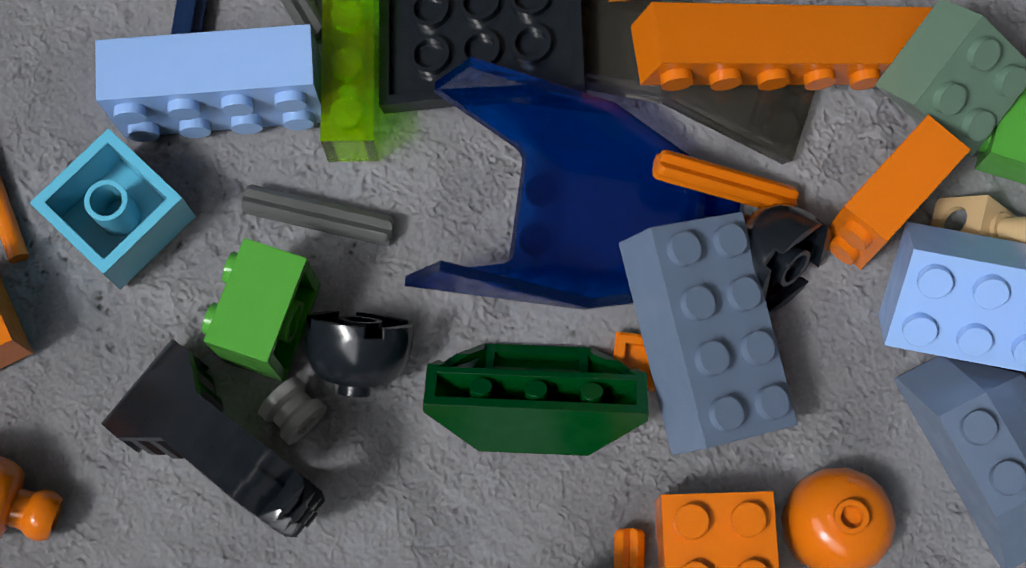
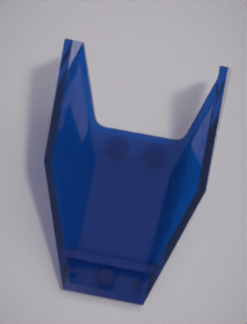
[404,57,741,310]

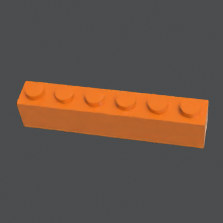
[631,2,932,91]

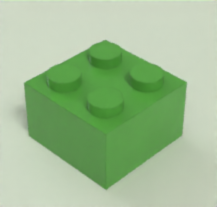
[202,238,321,382]

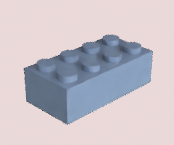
[619,212,798,455]

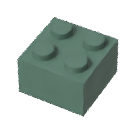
[875,0,1026,157]

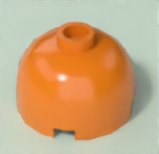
[781,467,896,568]

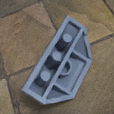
[893,356,1026,568]

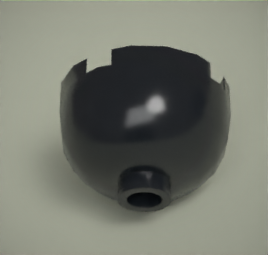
[744,204,831,312]
[305,311,414,397]

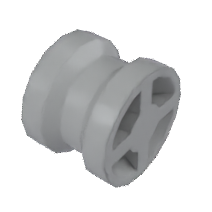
[258,376,327,445]

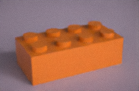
[654,491,779,568]

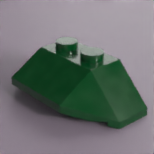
[423,343,649,456]

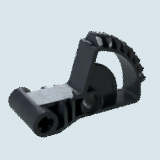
[101,339,325,537]

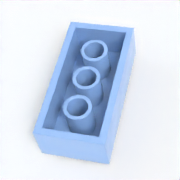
[95,24,327,142]
[878,221,1026,372]

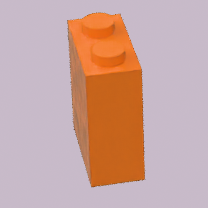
[828,114,971,270]

